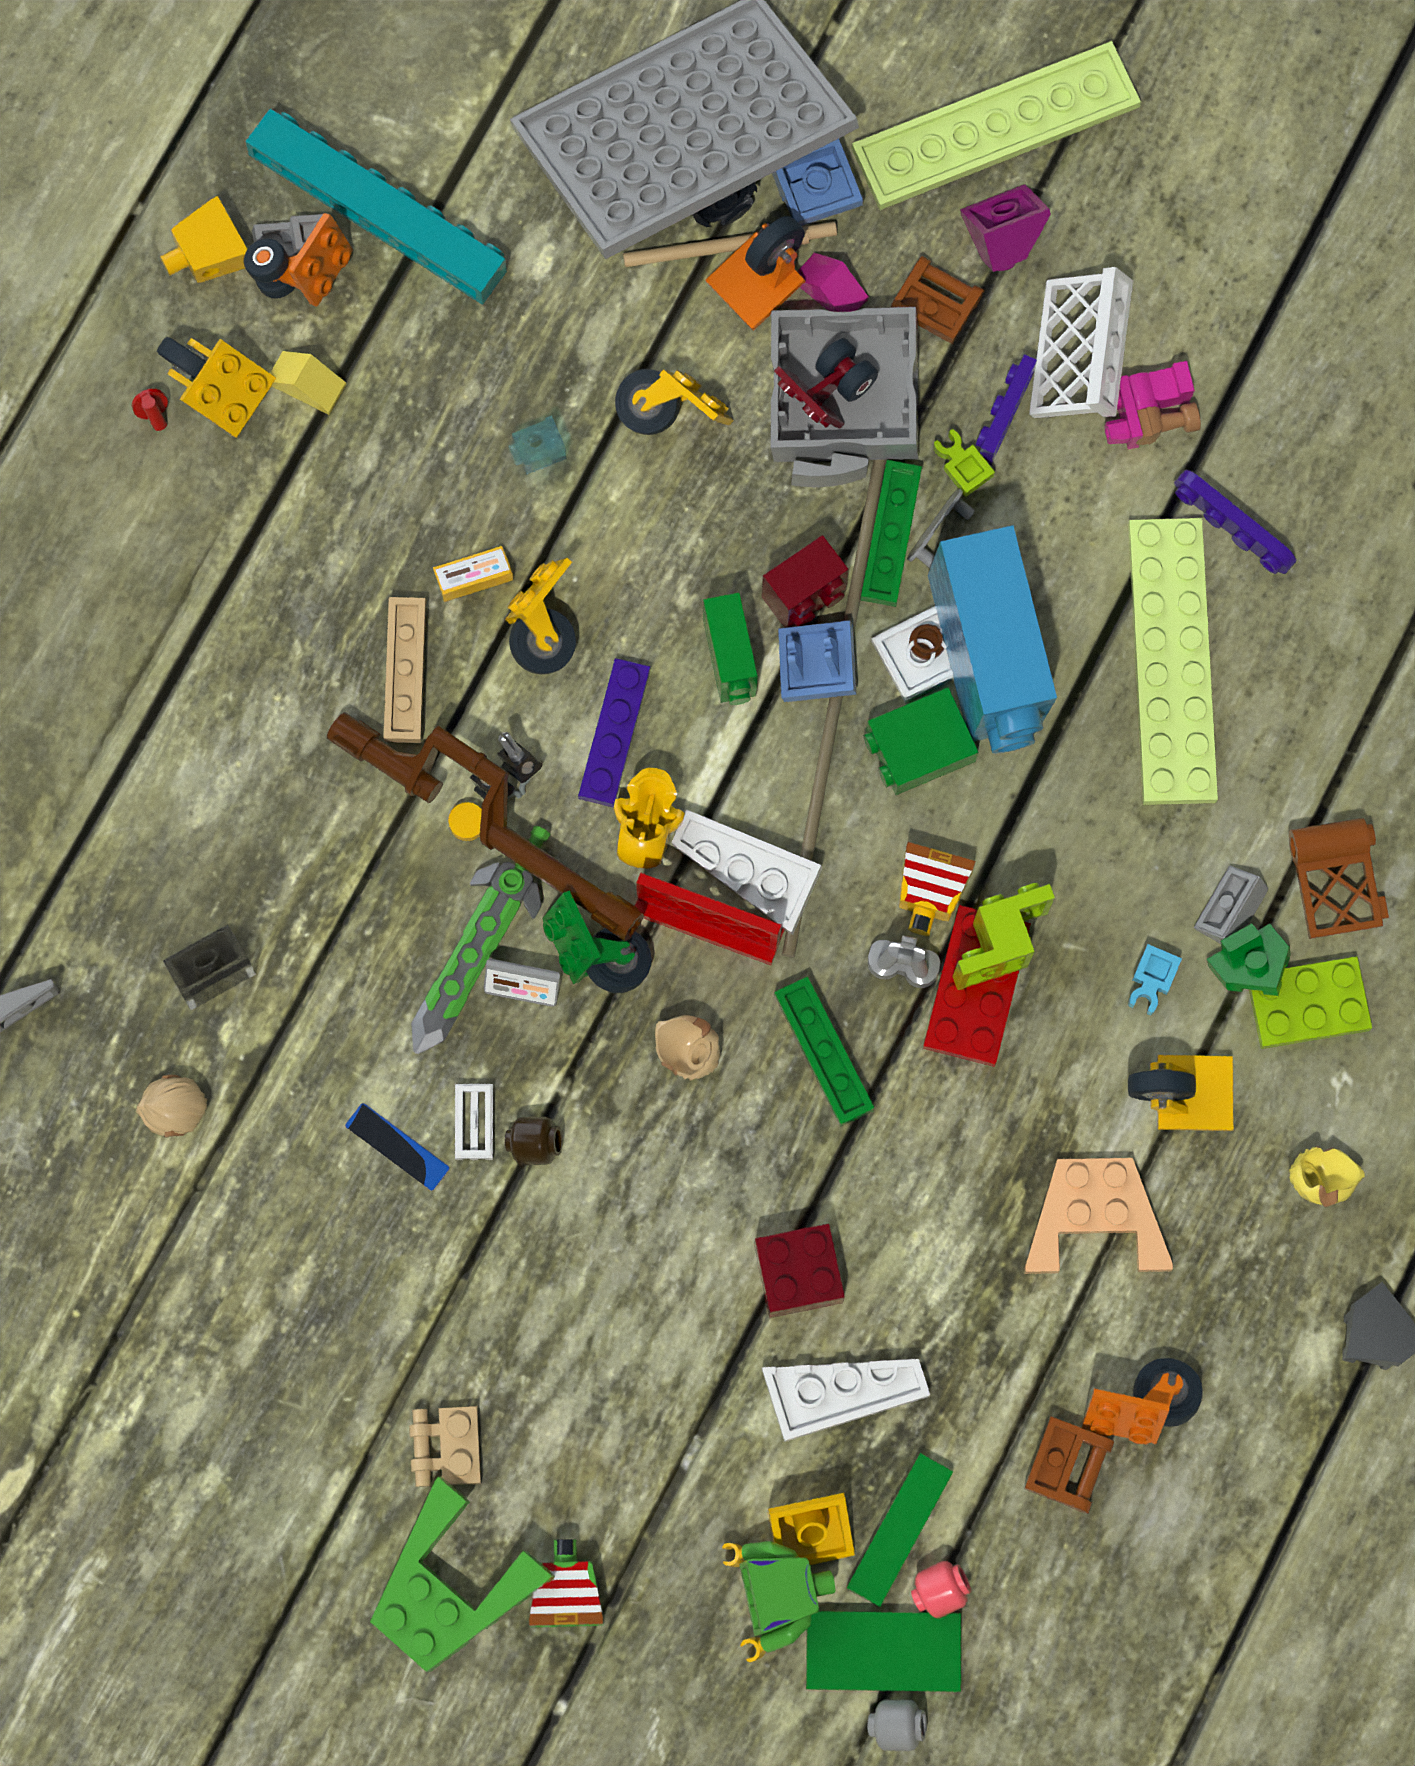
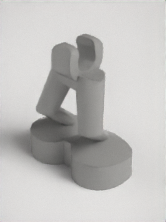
[868,935,940,988]

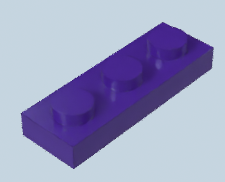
[976,354,1037,465]

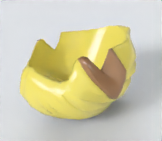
[1289,1146,1365,1207]

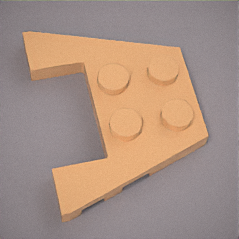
[1024,1158,1173,1274]

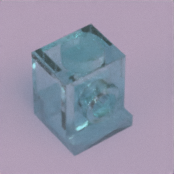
[508,416,566,475]

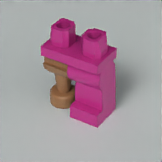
[1104,361,1201,450]

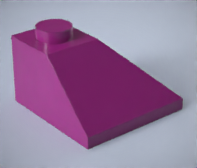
[960,184,1051,272]

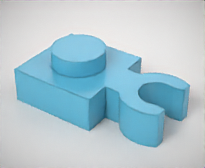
[1128,944,1182,1016]

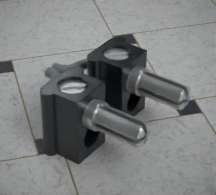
[469,732,543,799]

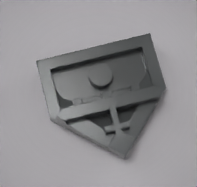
[1342,1282,1415,1370]

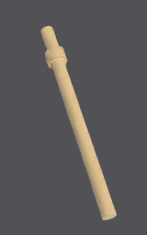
[623,222,837,267]

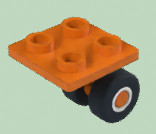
[244,213,353,307]

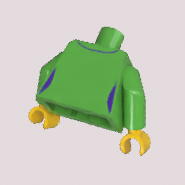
[722,1541,835,1662]

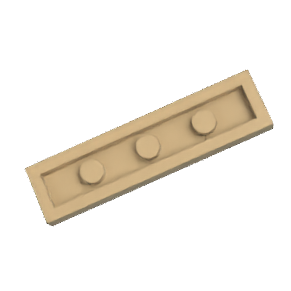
[383,597,426,743]

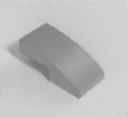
[252,214,323,257]
[791,453,869,487]

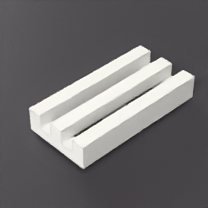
[455,1084,493,1160]

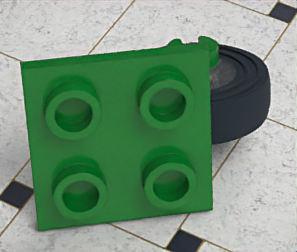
[542,891,652,993]

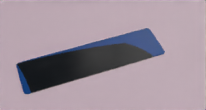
[345,1103,449,1191]

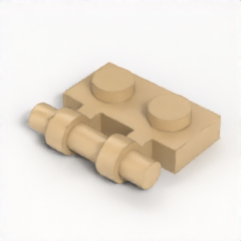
[409,1406,481,1487]

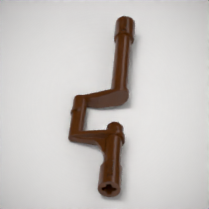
[327,712,644,941]

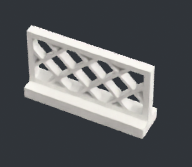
[1029,267,1133,418]

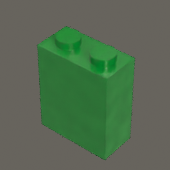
[703,593,758,705]
[863,687,979,795]

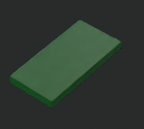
[806,1611,961,1692]

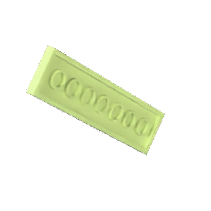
[852,41,1141,210]
[1128,518,1218,805]

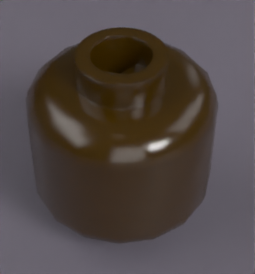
[505,1117,563,1165]

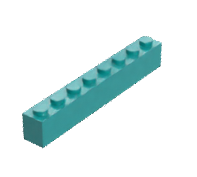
[245,109,507,305]

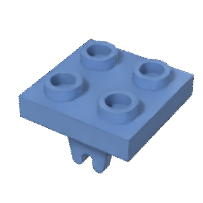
[778,621,856,702]

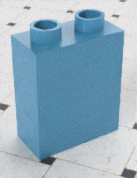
[927,525,1057,754]

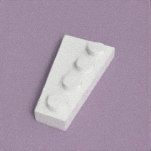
[672,810,822,935]
[762,1359,930,1442]

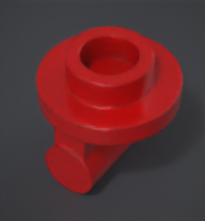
[132,389,168,431]

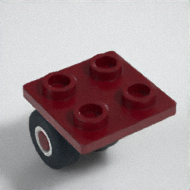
[774,338,878,429]

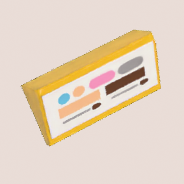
[433,546,513,602]

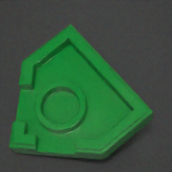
[1207,923,1291,996]

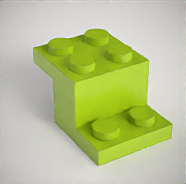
[953,883,1055,990]

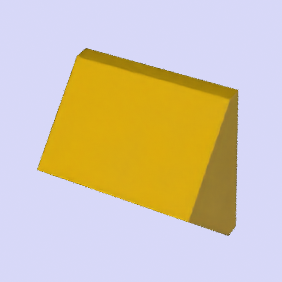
[767,1493,855,1565]

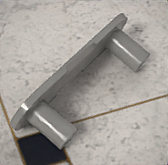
[907,488,975,568]

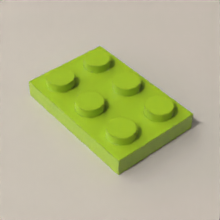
[1249,956,1372,1049]

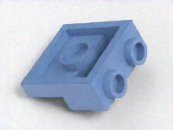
[772,139,863,226]

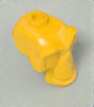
[613,767,685,869]

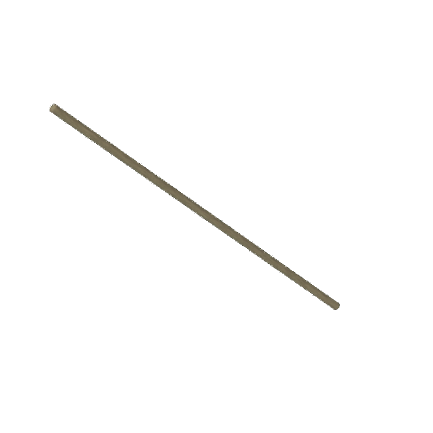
[782,460,886,958]

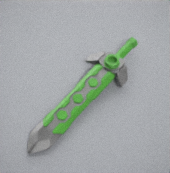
[411,826,550,1054]

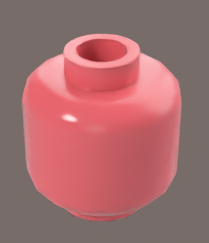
[911,1561,971,1618]

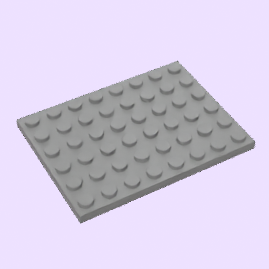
[510,0,859,259]

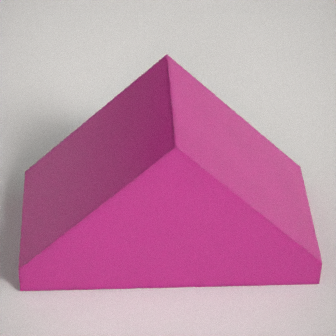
[797,253,869,312]

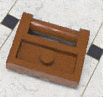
[891,256,984,344]
[1024,1416,1114,1514]

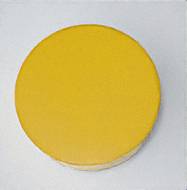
[448,802,482,841]

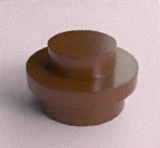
[909,624,944,660]

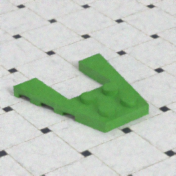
[370,1477,555,1672]

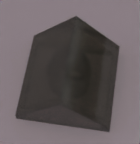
[163,925,256,1010]

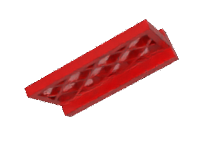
[635,873,784,966]

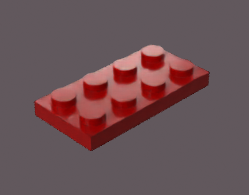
[923,905,1031,1067]

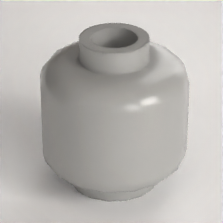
[868,1700,927,1751]

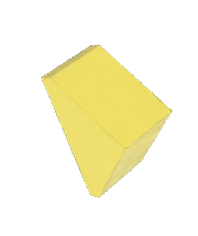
[270,351,346,415]

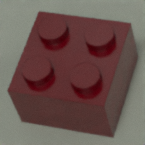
[762,535,849,628]
[754,1223,845,1318]

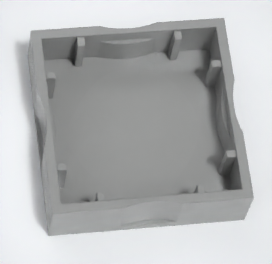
[771,307,918,462]

